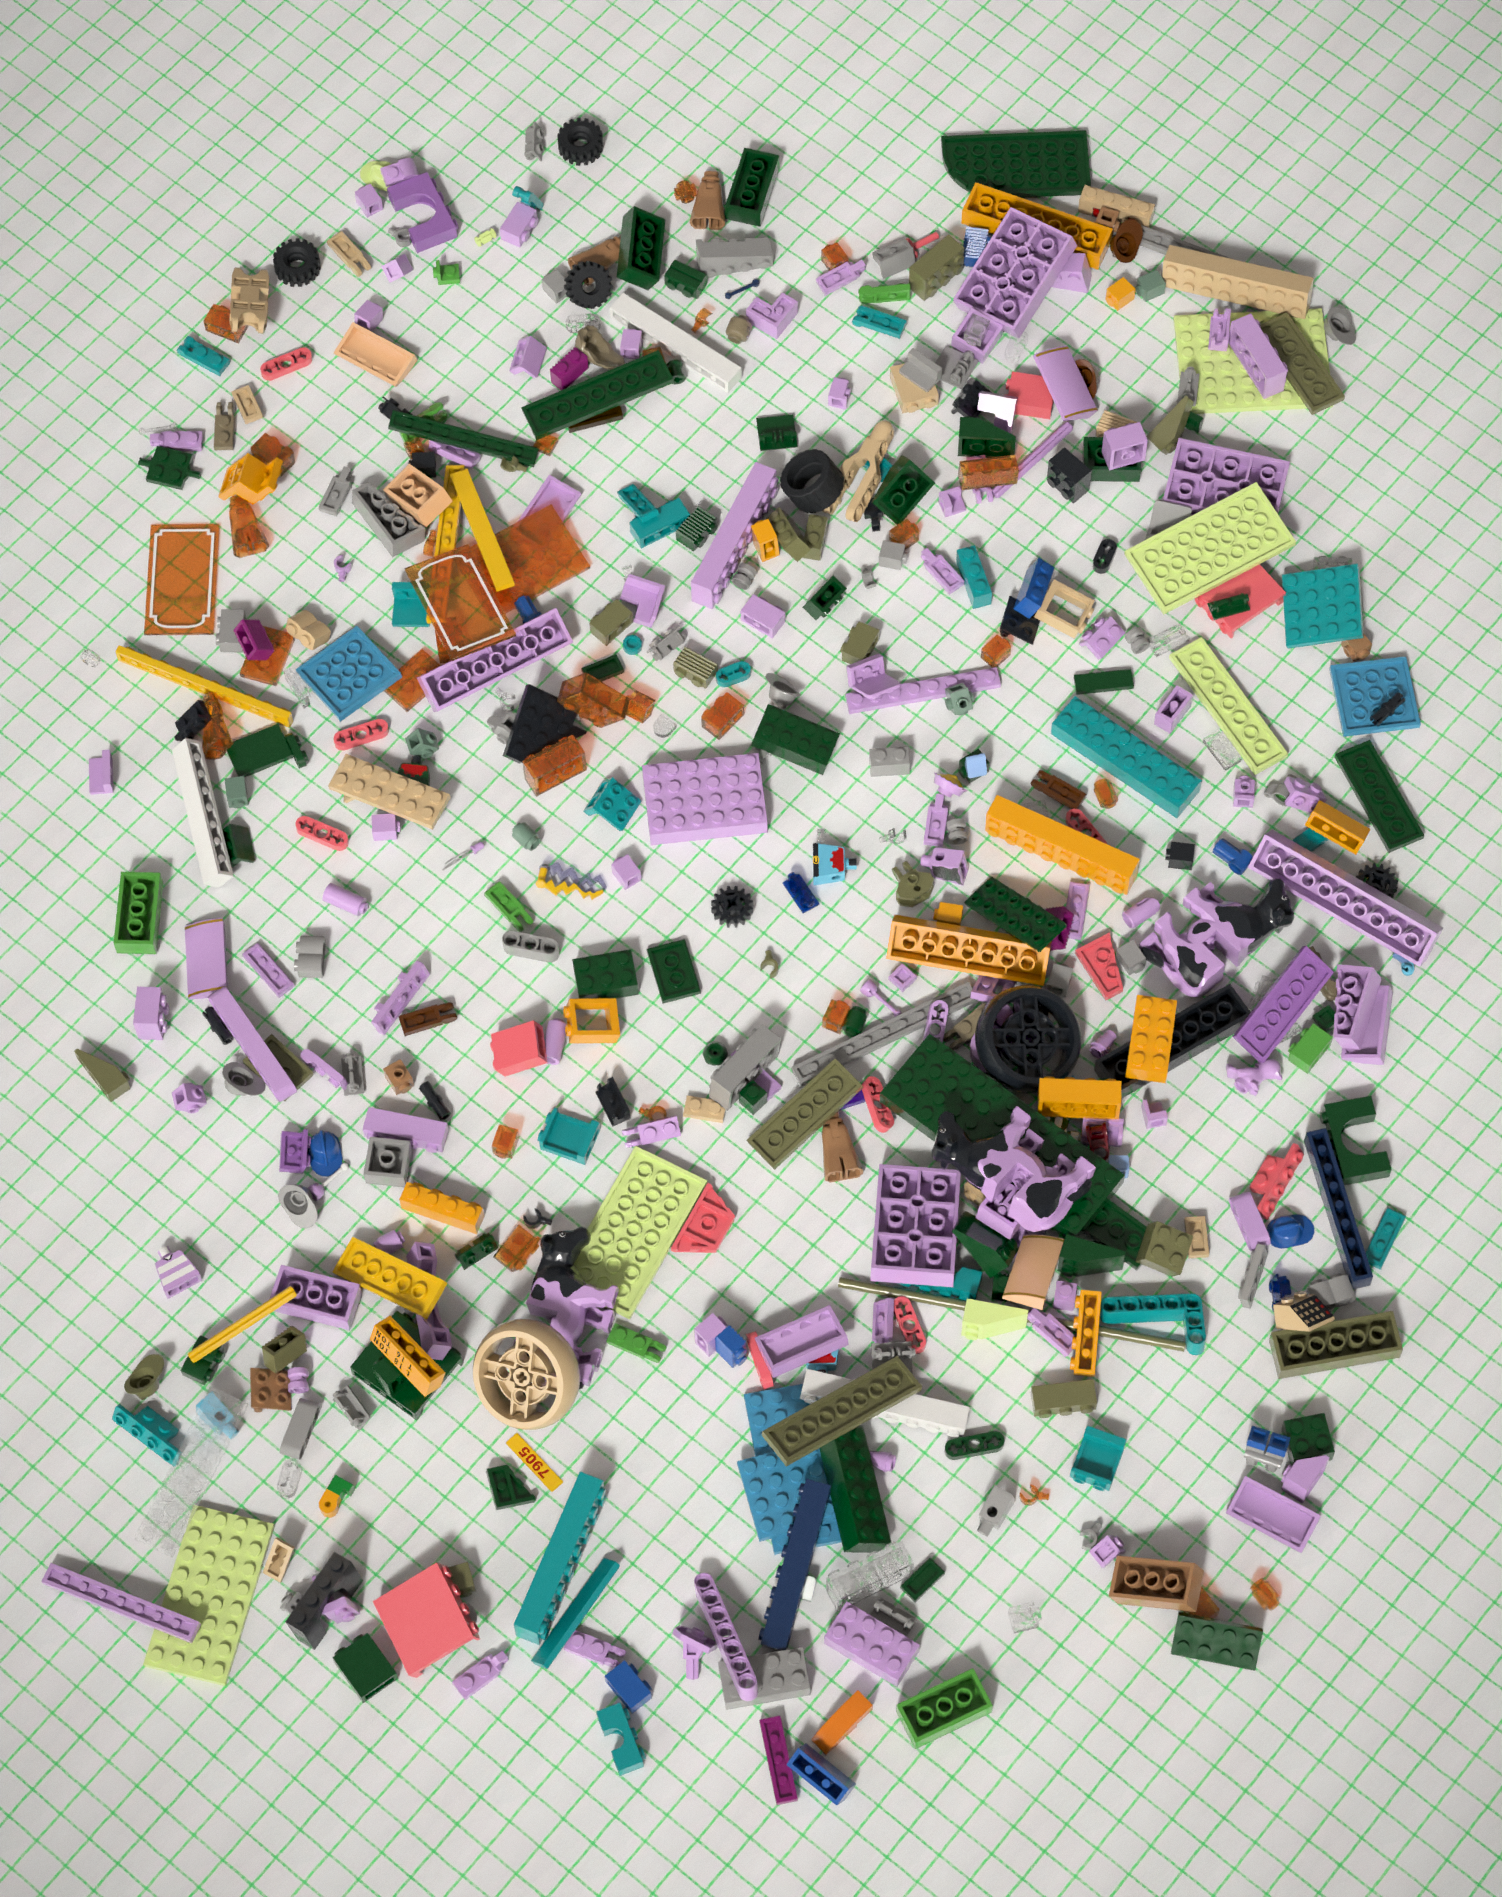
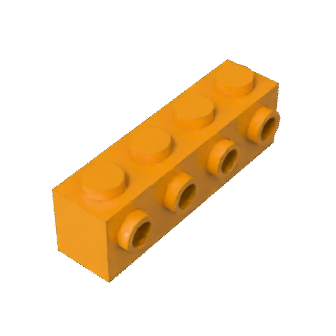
[399,1182,484,1234]
[1070,1290,1102,1377]

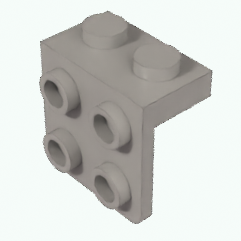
[1145,499,1192,540]

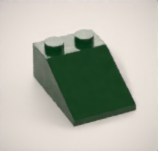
[958,416,1016,459]
[872,455,935,526]
[952,1211,1019,1278]
[1057,1234,1126,1277]

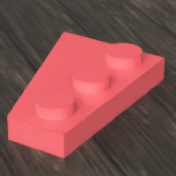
[1075,932,1123,1001]

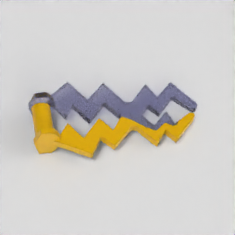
[535,862,607,900]

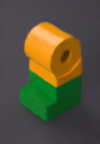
[319,1475,355,1518]

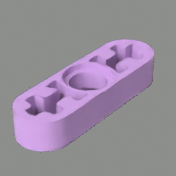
[923,1000,948,1042]

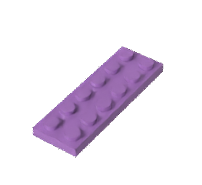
[1232,946,1334,1063]

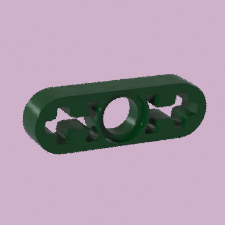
[944,1431,1005,1460]

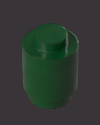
[842,1006,867,1037]

